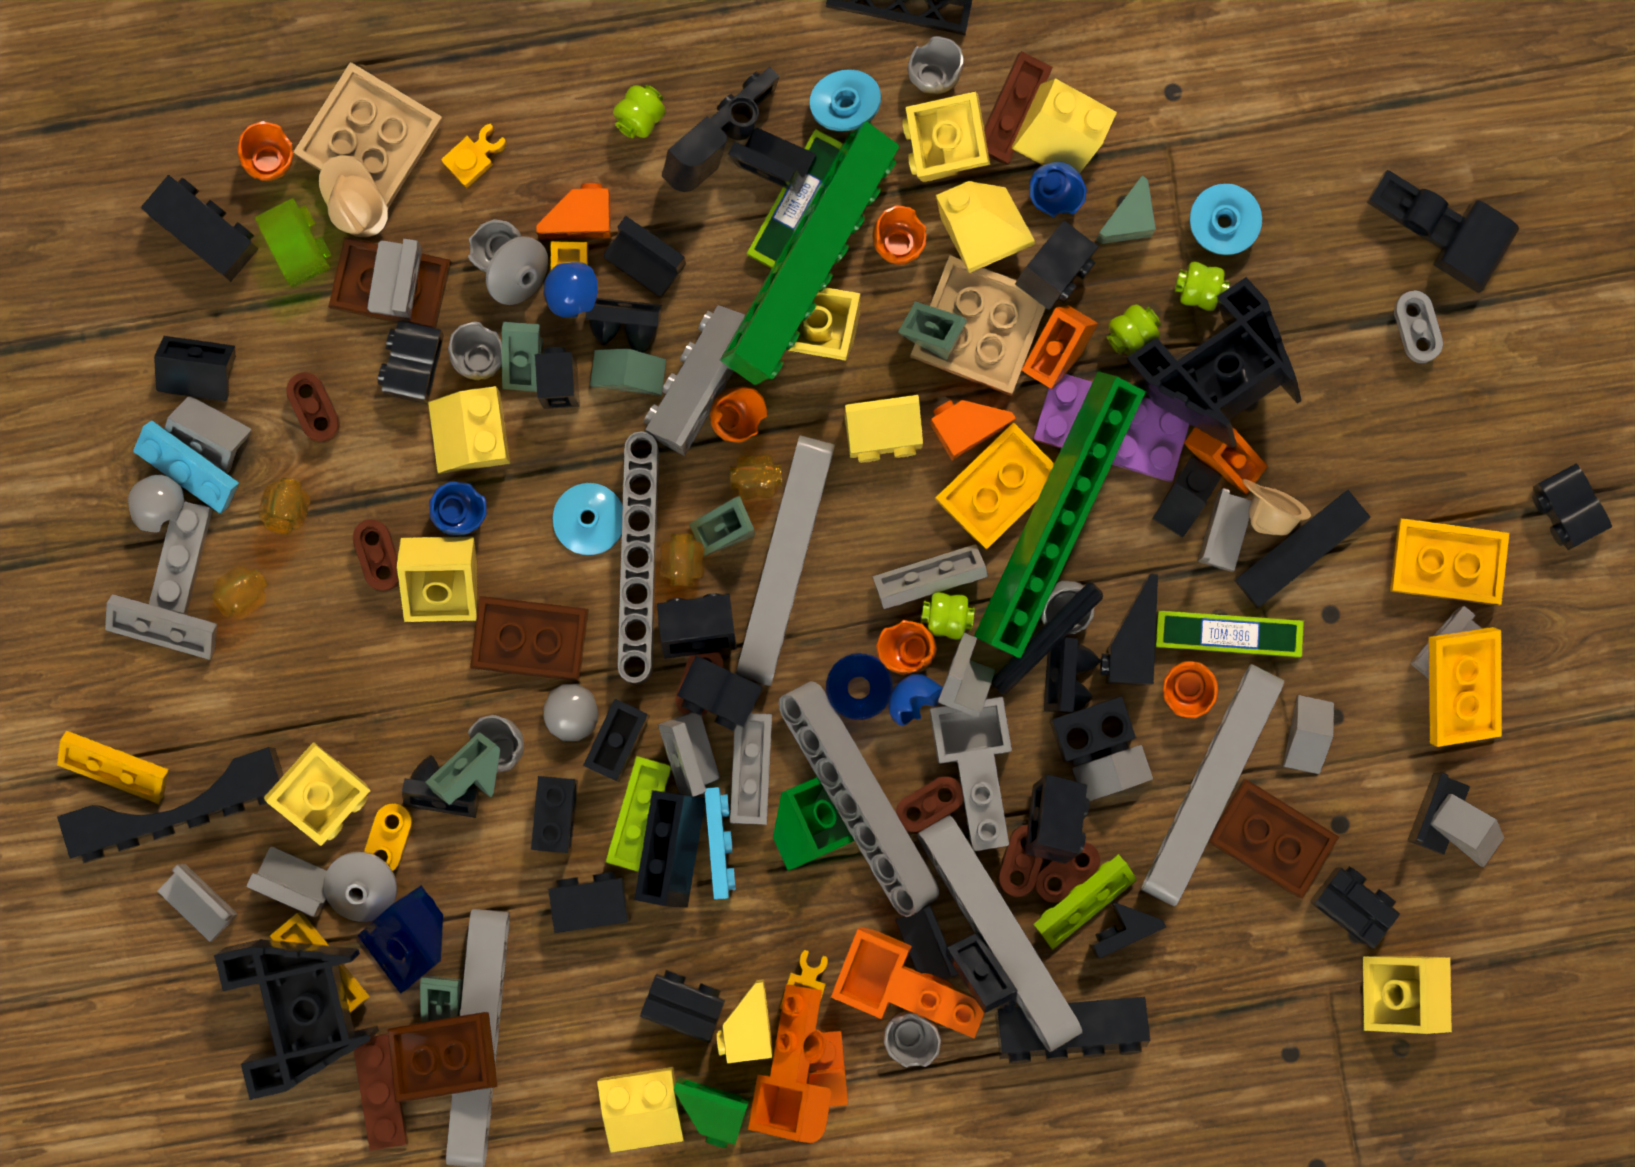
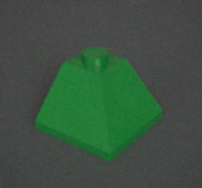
[773,777,855,871]
[673,1077,749,1148]

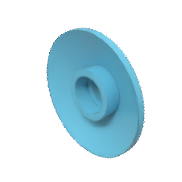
[810,70,881,131]
[1190,184,1262,255]
[553,483,623,555]

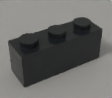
[140,175,258,282]
[634,790,705,908]

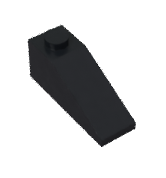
[1100,574,1158,686]

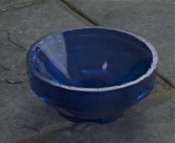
[826,653,893,720]

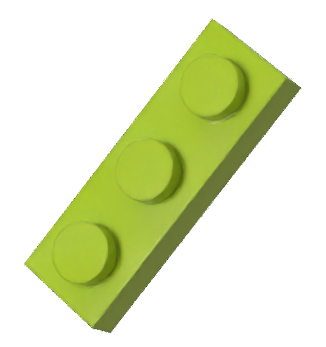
[606,756,672,872]
[1033,854,1137,950]

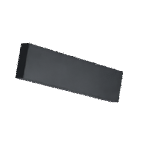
[1234,490,1371,608]

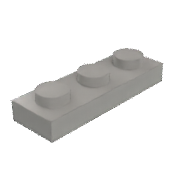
[149,502,213,614]
[872,544,988,609]
[105,594,217,660]
[730,713,772,825]

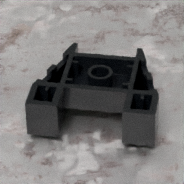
[1127,277,1302,448]
[214,939,379,1100]

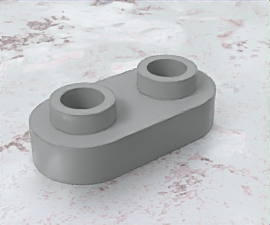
[1394,291,1443,363]

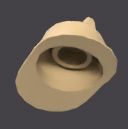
[319,155,388,238]
[1242,479,1311,536]

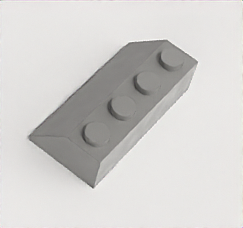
[643,305,745,456]

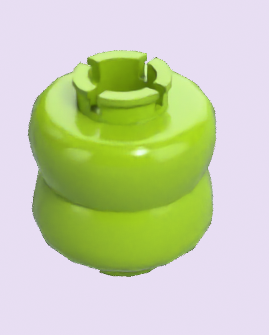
[613,85,666,138]
[1175,262,1230,311]
[1107,304,1161,356]
[921,592,975,640]

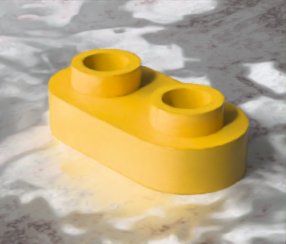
[364,804,413,872]

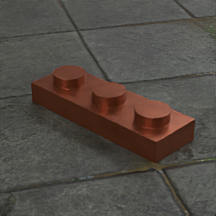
[984,51,1053,165]
[353,1034,408,1151]

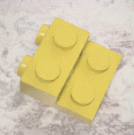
[902,92,990,182]
[264,742,370,846]

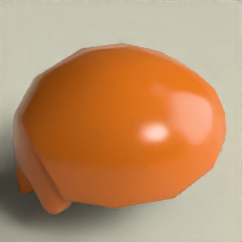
[237,121,293,181]
[872,205,926,265]
[709,386,767,443]
[876,620,937,676]
[1163,661,1219,718]

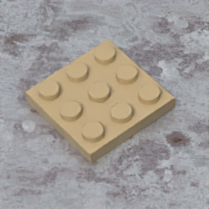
[293,62,444,208]
[910,255,1046,396]

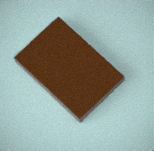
[328,237,451,329]
[470,596,589,682]
[1208,779,1339,899]
[388,1012,498,1103]

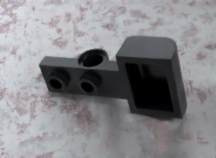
[661,67,780,192]
[1366,170,1519,293]

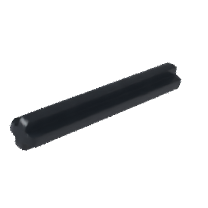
[992,582,1103,695]

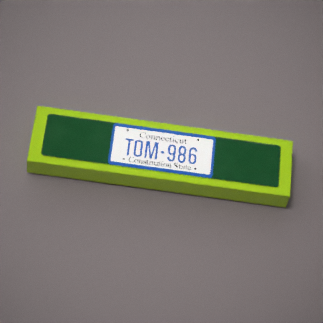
[747,129,843,269]
[1155,611,1304,658]

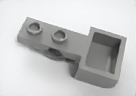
[930,697,1012,851]

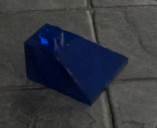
[357,885,443,994]

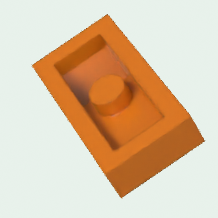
[808,1030,848,1107]

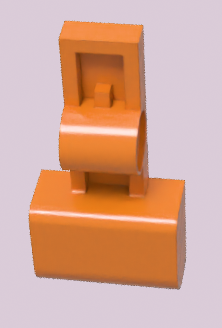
[831,927,985,1038]
[748,984,831,1143]

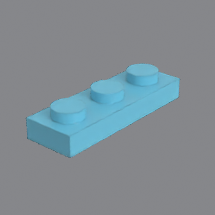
[133,420,239,514]
[705,787,736,899]

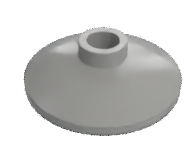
[486,236,548,305]
[324,852,397,922]

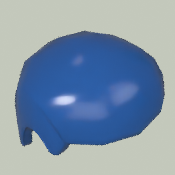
[1029,162,1087,217]
[544,262,598,318]
[429,482,487,536]
[889,674,943,726]

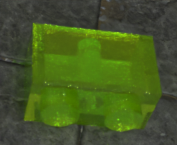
[254,198,332,288]

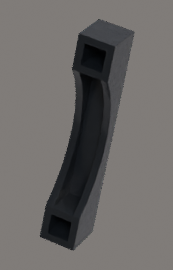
[57,747,284,864]

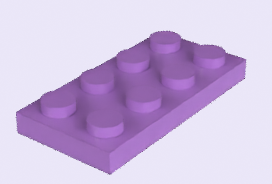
[1033,374,1189,482]

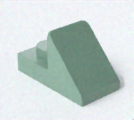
[502,322,543,392]
[425,732,500,805]

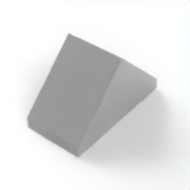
[1283,695,1334,774]
[1072,745,1153,801]
[1430,794,1504,867]

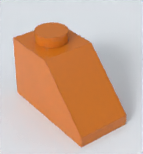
[536,183,612,240]
[1021,305,1099,389]
[930,400,1016,461]
[1184,427,1268,495]

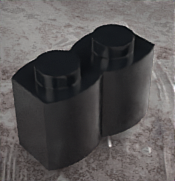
[378,321,444,404]
[1532,463,1612,550]
[677,656,763,731]

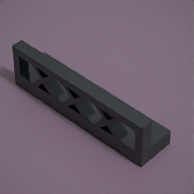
[826,0,973,35]

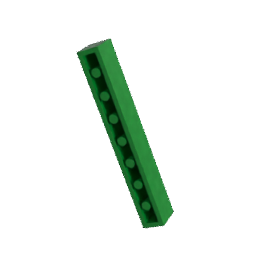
[720,121,900,385]
[974,372,1146,659]

